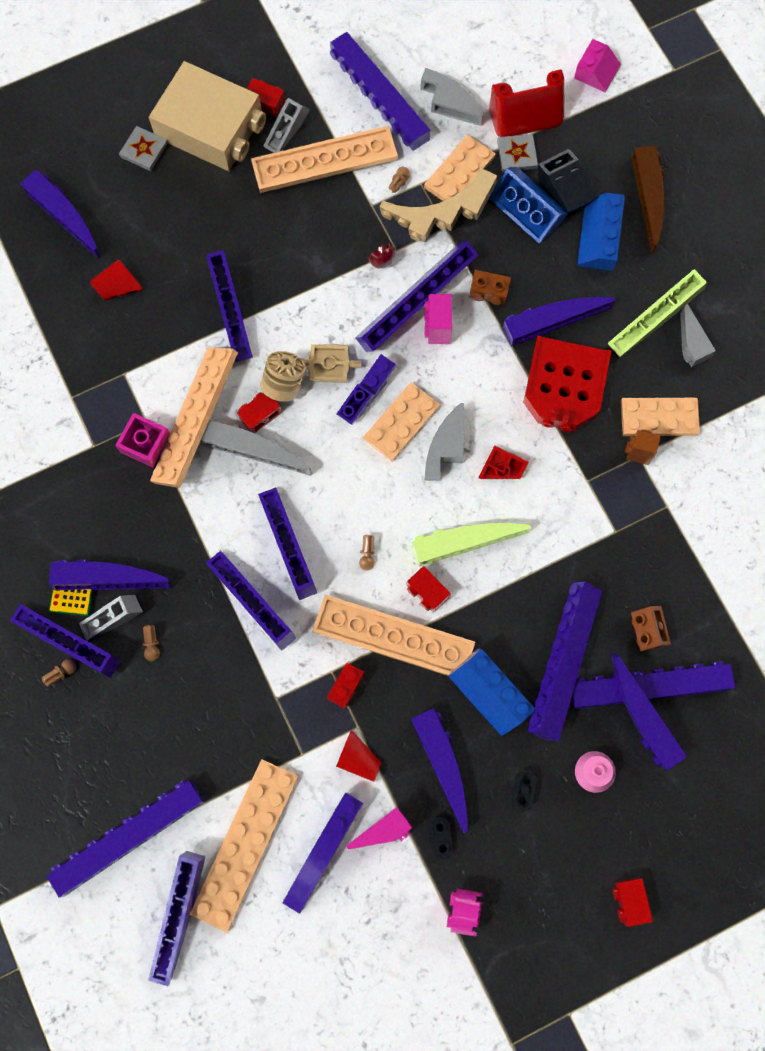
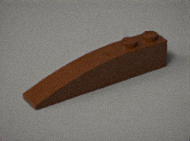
[631,145,664,253]

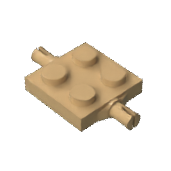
[302,344,361,383]

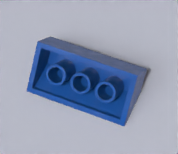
[489,167,568,244]
[577,193,625,271]
[448,649,535,736]

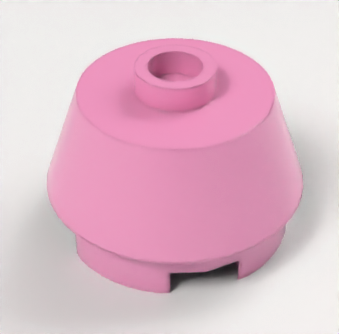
[575,751,616,793]

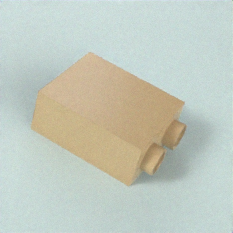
[149,61,266,171]

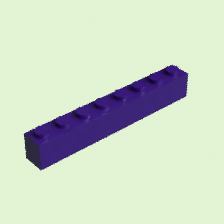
[330,31,430,151]
[355,240,478,352]
[528,581,602,741]
[571,661,735,709]
[46,780,205,898]

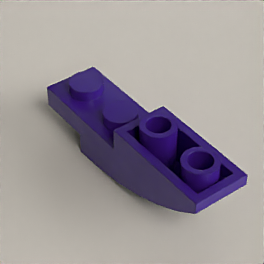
[336,354,397,425]

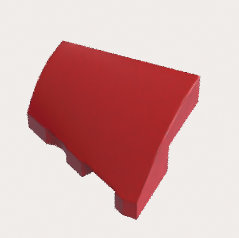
[90,259,143,301]
[478,445,529,479]
[336,731,381,782]

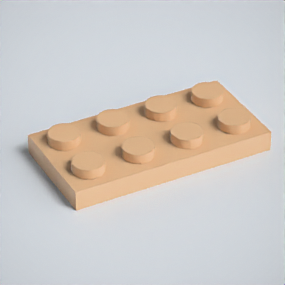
[424,134,496,201]
[363,382,440,462]
[621,398,700,436]

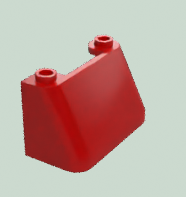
[489,69,565,137]

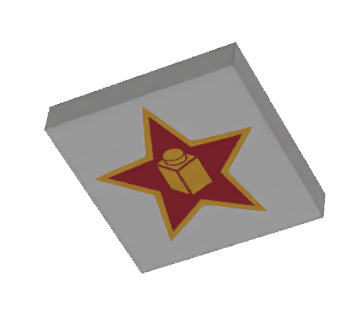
[119,126,168,171]
[497,134,538,172]

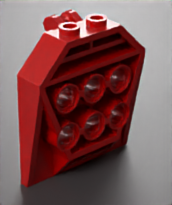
[523,336,611,432]

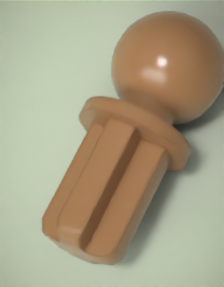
[389,167,410,193]
[359,535,375,571]
[143,625,160,661]
[42,659,77,686]

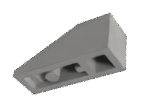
[263,98,309,153]
[680,304,716,367]
[79,595,143,641]

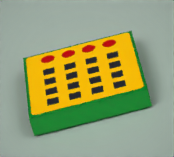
[49,589,94,616]

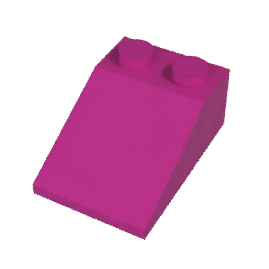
[346,807,412,849]

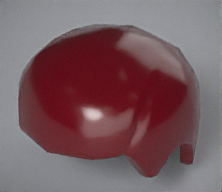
[367,243,395,269]

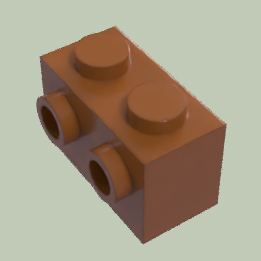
[469,270,511,305]
[625,429,660,465]
[631,606,671,651]

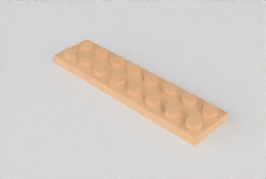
[251,126,398,193]
[150,347,238,488]
[312,595,475,676]
[190,759,299,932]

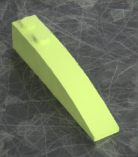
[608,269,707,357]
[412,523,531,567]

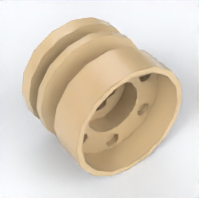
[260,351,306,401]

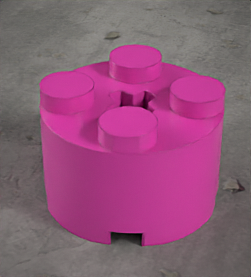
[447,889,483,937]

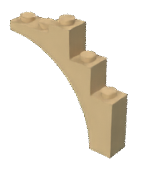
[380,168,497,242]

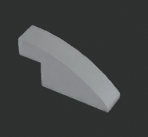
[421,68,483,126]
[424,403,464,481]

